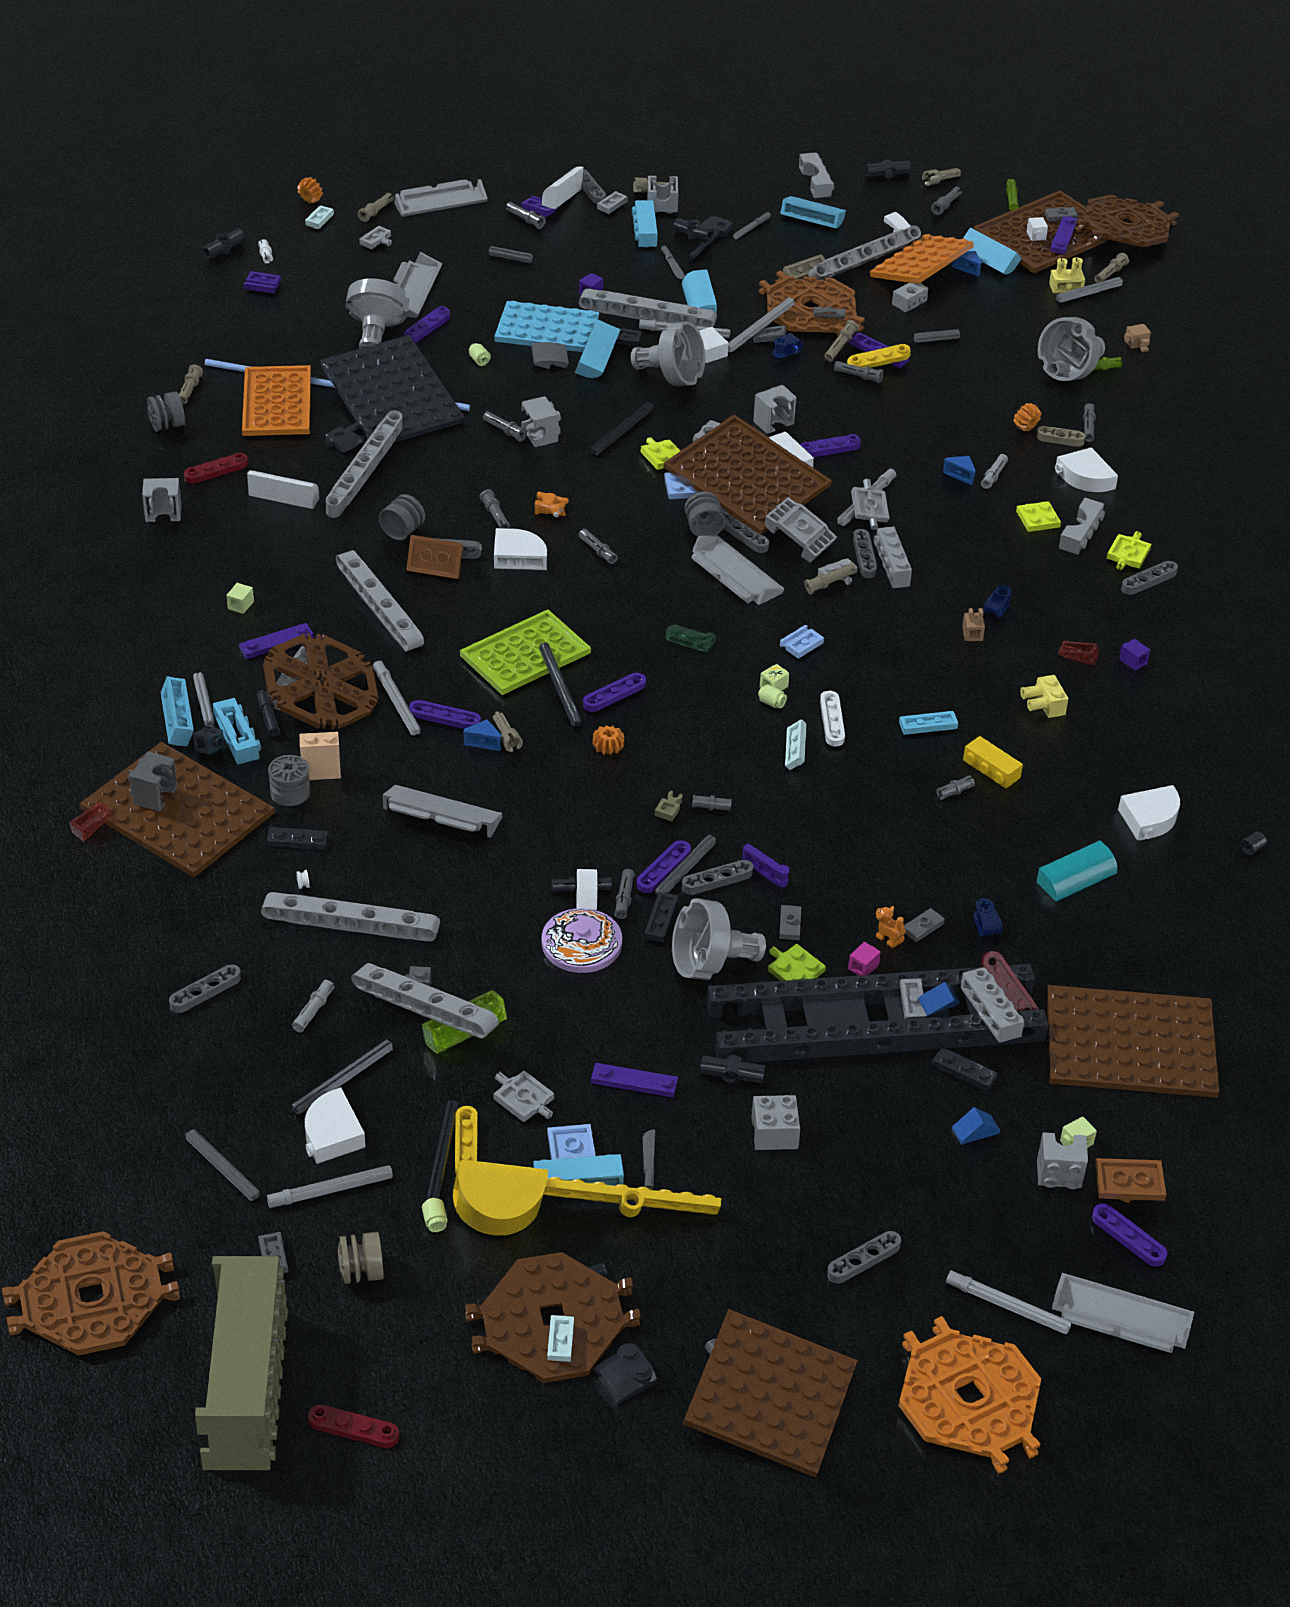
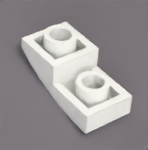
[884,212,911,233]
[576,869,597,911]

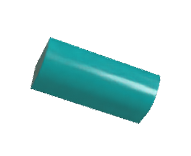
[1037,841,1117,901]

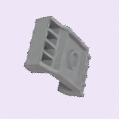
[765,497,837,563]

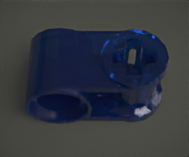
[772,333,803,358]
[983,585,1011,618]
[973,898,1002,936]

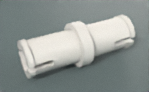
[259,240,273,263]

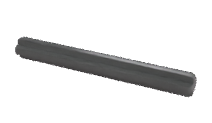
[1056,277,1123,303]
[655,835,716,896]
[186,1129,260,1201]

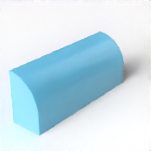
[780,196,846,228]
[963,228,1022,274]
[682,270,717,313]
[575,319,620,378]

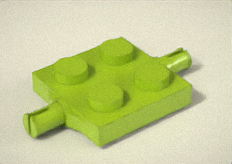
[768,944,826,981]

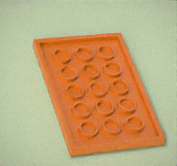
[870,234,974,284]
[242,365,311,436]

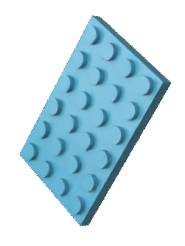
[495,301,599,352]

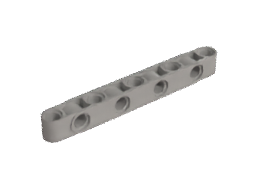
[808,226,921,280]
[579,289,717,327]
[326,411,402,518]
[336,550,424,651]
[261,892,440,941]
[352,963,499,1038]

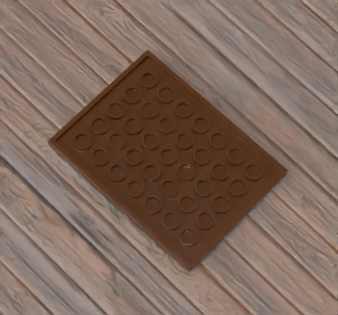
[973,191,1109,273]
[664,415,832,535]
[80,742,274,878]
[1047,985,1219,1098]

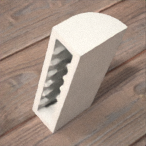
[542,167,583,209]
[247,471,319,509]

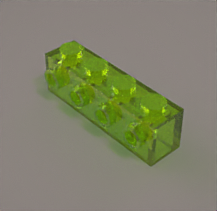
[422,990,507,1054]

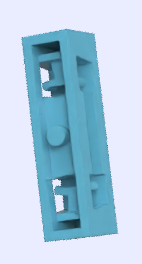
[161,677,194,746]
[213,698,261,764]

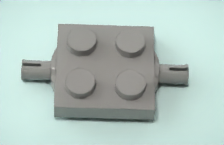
[851,479,889,530]
[494,1071,554,1122]

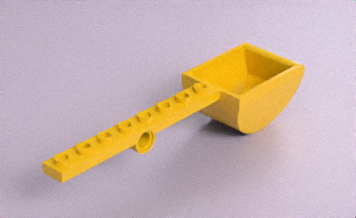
[453,1160,721,1236]

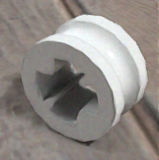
[297,870,310,889]

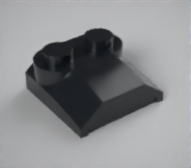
[593,1344,657,1404]

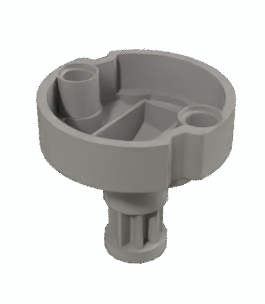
[346,279,409,349]
[1038,317,1105,381]
[631,322,705,387]
[672,899,766,980]

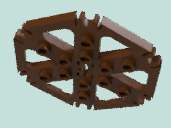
[263,633,378,730]

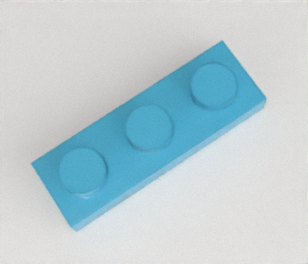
[899,711,958,735]

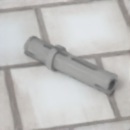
[981,454,1008,489]
[292,980,334,1032]

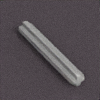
[193,672,214,726]

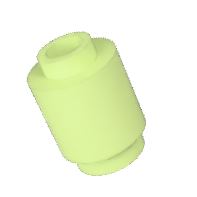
[469,343,491,366]
[758,684,787,708]
[422,1198,448,1232]

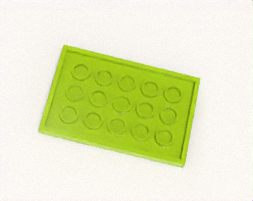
[460,610,591,695]

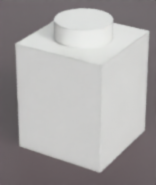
[1027,217,1048,241]

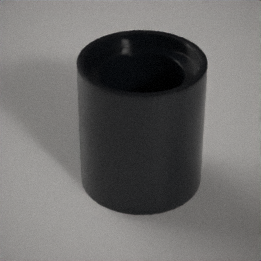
[1241,831,1267,855]

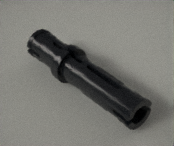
[257,690,280,737]
[551,877,612,893]

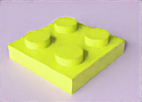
[1016,501,1061,532]

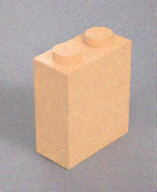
[300,732,341,780]

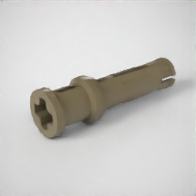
[358,193,394,222]
[1094,253,1129,283]
[824,320,859,362]
[179,365,203,405]
[804,562,857,595]

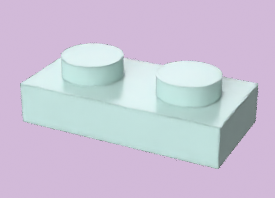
[305,205,334,229]
[547,1315,574,1362]

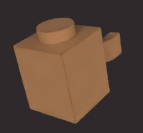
[1124,324,1151,352]
[962,608,985,641]

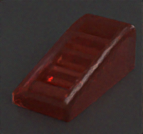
[1058,641,1099,665]
[69,801,113,841]

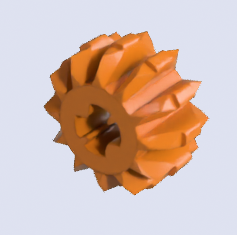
[297,177,323,204]
[1014,403,1042,431]
[593,725,624,755]

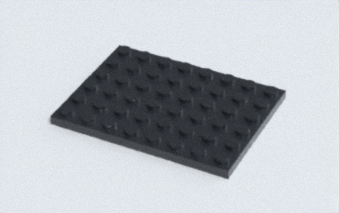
[320,335,465,443]

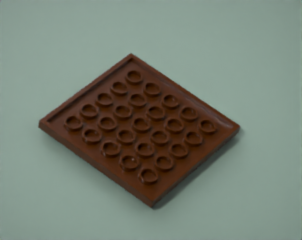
[683,1309,857,1478]

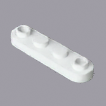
[820,691,845,746]

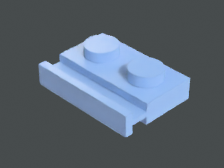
[780,625,824,659]

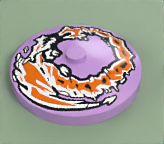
[542,908,622,973]

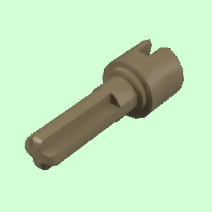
[922,168,961,186]
[633,177,668,193]
[493,712,523,752]

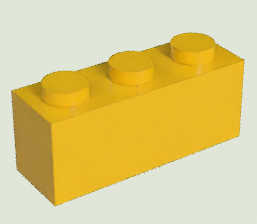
[963,736,1023,788]

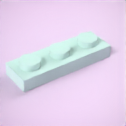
[785,719,806,770]

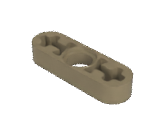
[1037,426,1085,447]

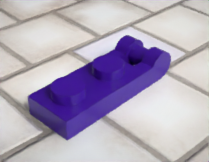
[742,844,789,887]

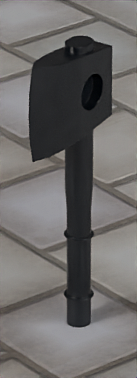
[689,216,733,260]
[326,422,363,452]

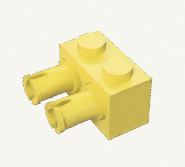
[1049,258,1085,293]
[1020,675,1068,718]

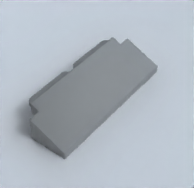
[394,179,488,216]
[394,252,442,318]
[692,535,784,605]
[383,785,502,837]
[1052,1273,1194,1353]

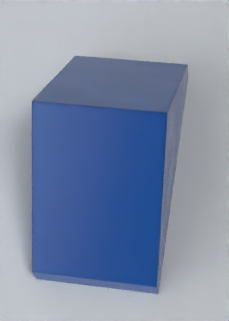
[952,251,981,276]
[943,456,975,485]
[464,720,501,751]
[918,982,960,1016]
[952,1107,1000,1145]

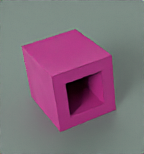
[848,942,881,976]

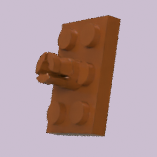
[407,535,463,579]
[1095,1158,1166,1203]

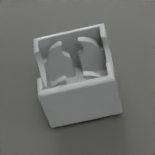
[647,176,678,214]
[754,385,796,434]
[522,396,561,447]
[142,478,181,522]
[752,1095,800,1150]
[1037,1132,1088,1189]

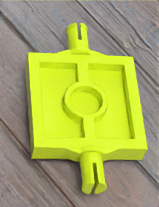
[641,437,680,470]
[1107,531,1151,570]

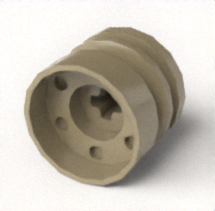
[338,1232,383,1284]

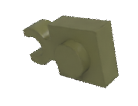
[655,791,682,821]

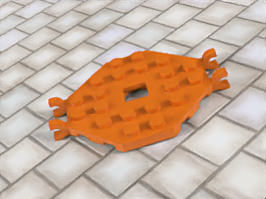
[899,1316,1041,1474]

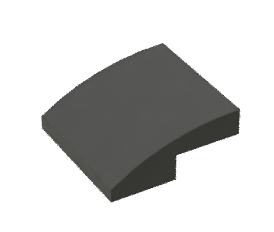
[531,342,569,369]

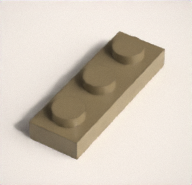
[782,254,825,279]

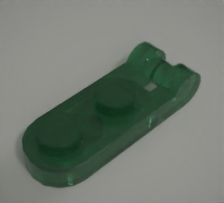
[666,625,716,652]

